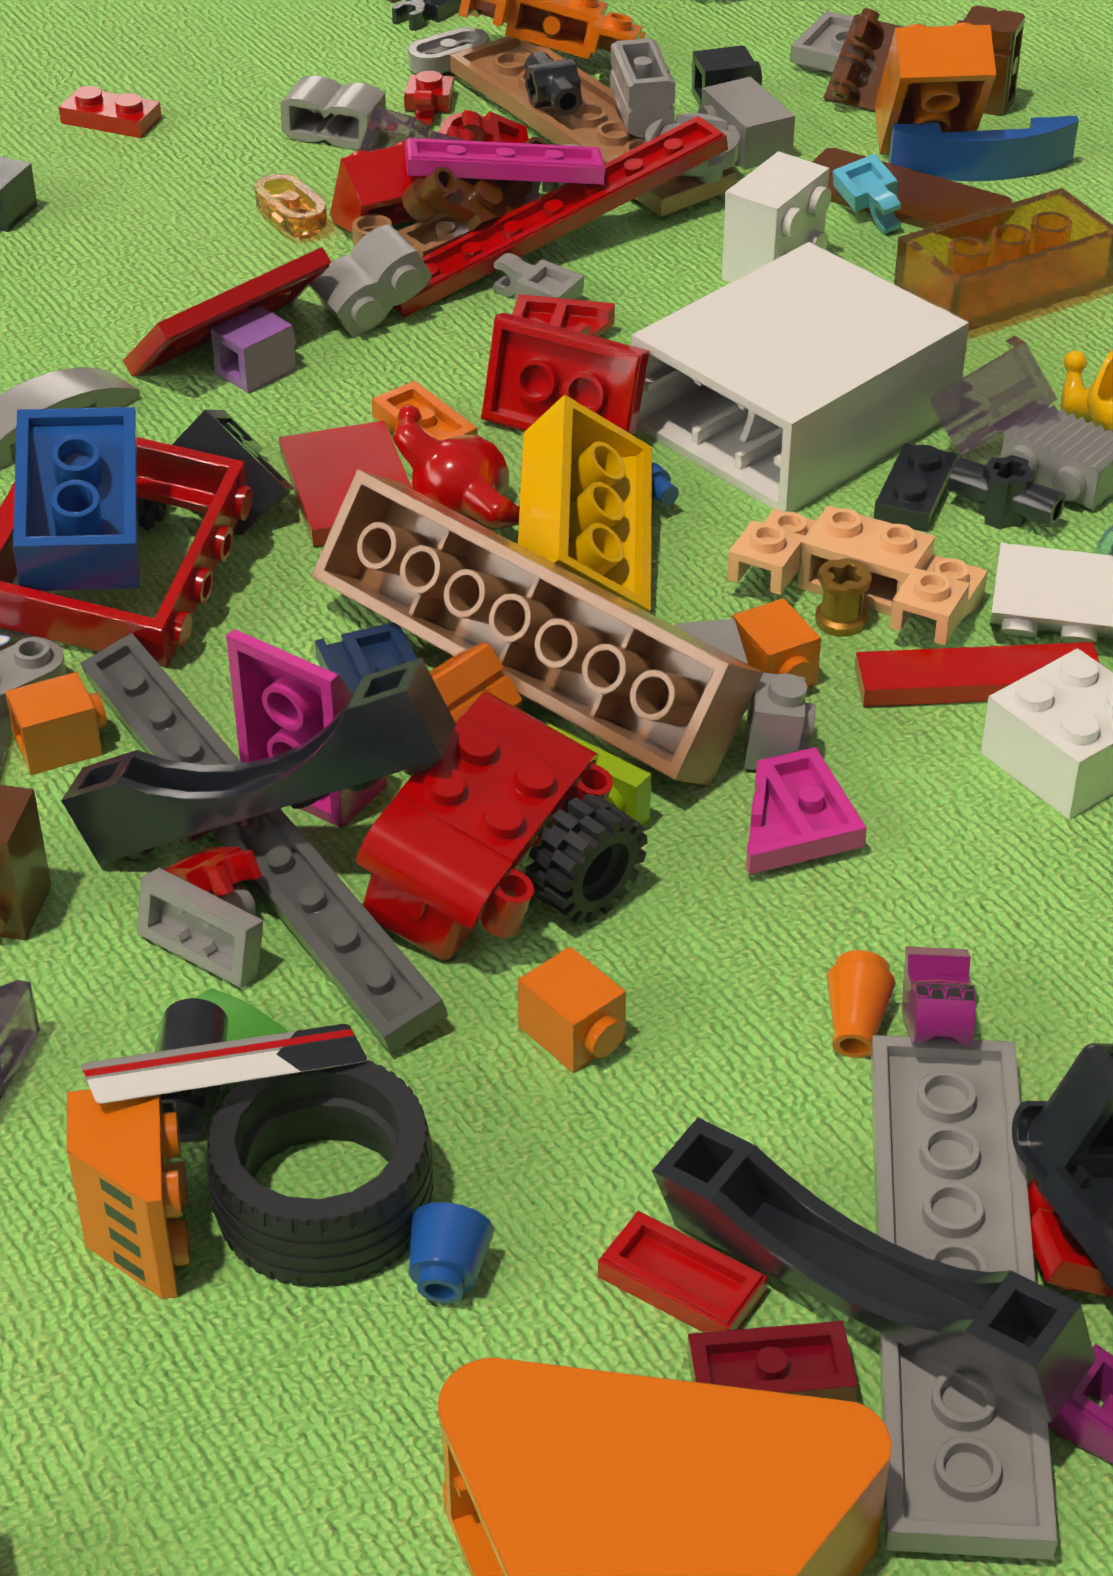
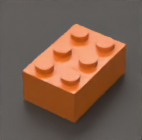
[875,23,996,154]

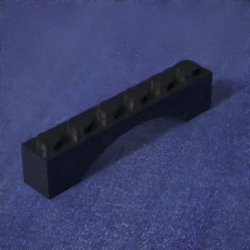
[61,658,456,864]
[652,1117,1096,1422]

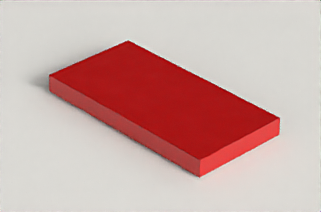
[123,247,331,377]

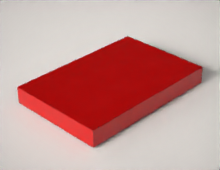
[481,313,650,437]
[279,420,412,546]

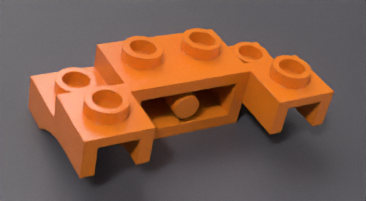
[458,0,646,59]

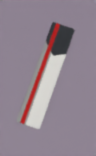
[81,1024,367,1104]

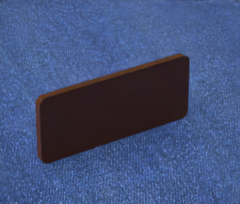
[812,148,1012,243]

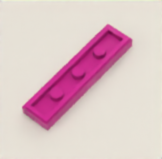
[405,138,605,185]

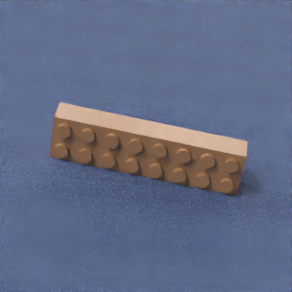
[311,469,763,786]

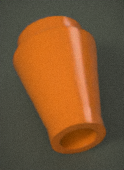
[827,950,895,1058]

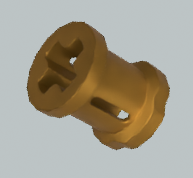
[815,558,872,637]

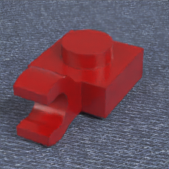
[404,71,455,126]
[448,110,529,143]

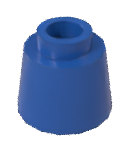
[409,1202,494,1303]

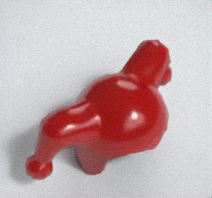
[392,404,520,530]

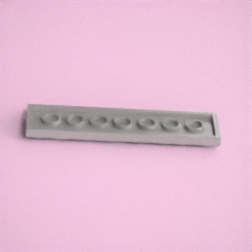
[871,1035,1058,1560]

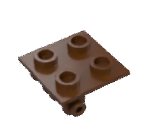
[823,8,903,112]

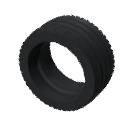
[206,1060,433,1288]

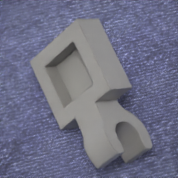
[493,253,584,299]

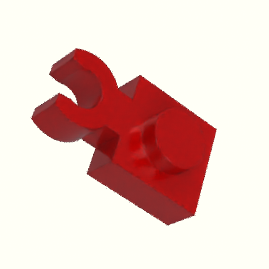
[163,847,262,896]
[1027,1178,1113,1298]

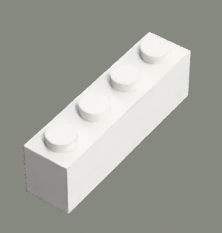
[990,543,1113,644]

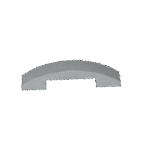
[0,367,140,470]

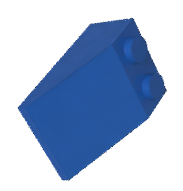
[13,407,140,591]

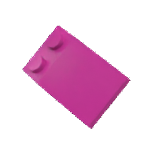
[226,629,387,828]

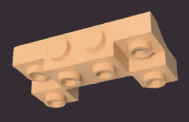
[727,505,988,646]

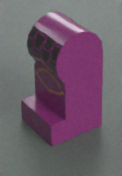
[902,946,975,1047]

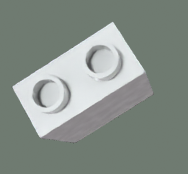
[632,242,969,512]

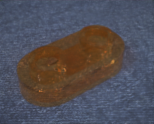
[254,174,327,239]

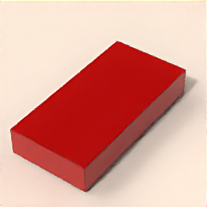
[598,1211,768,1332]

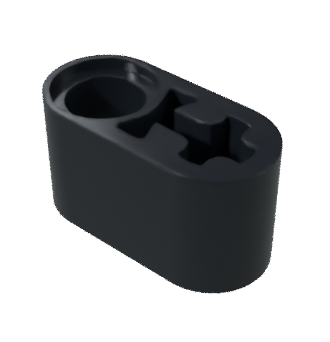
[154,998,228,1143]

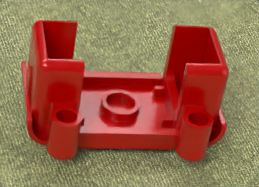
[356,691,613,960]

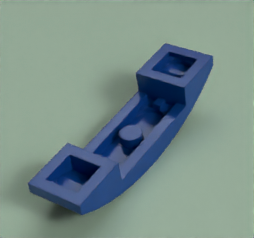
[888,116,1079,181]

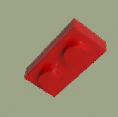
[58,86,162,138]

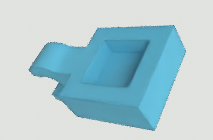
[832,154,901,234]

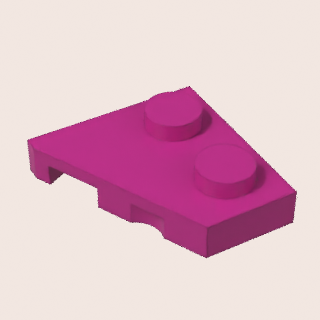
[746,747,867,875]

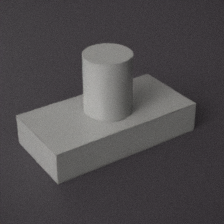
[137,868,264,988]

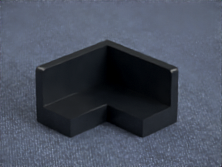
[172,409,294,535]

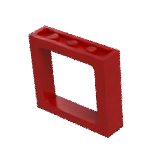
[0,437,253,668]

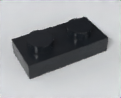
[874,443,957,532]

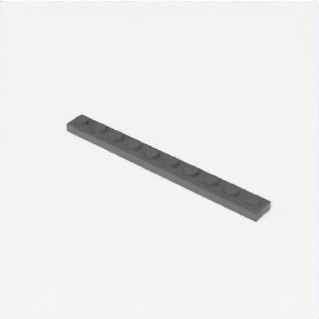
[80,633,448,1054]

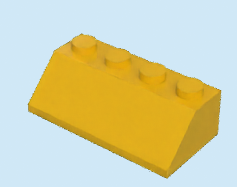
[518,395,652,613]

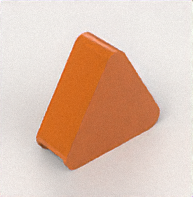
[438,1358,892,1576]

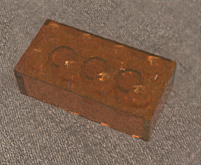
[894,188,1113,332]

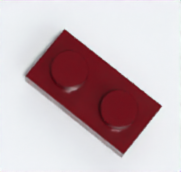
[687,1321,858,1402]

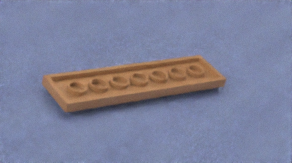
[450,36,737,216]

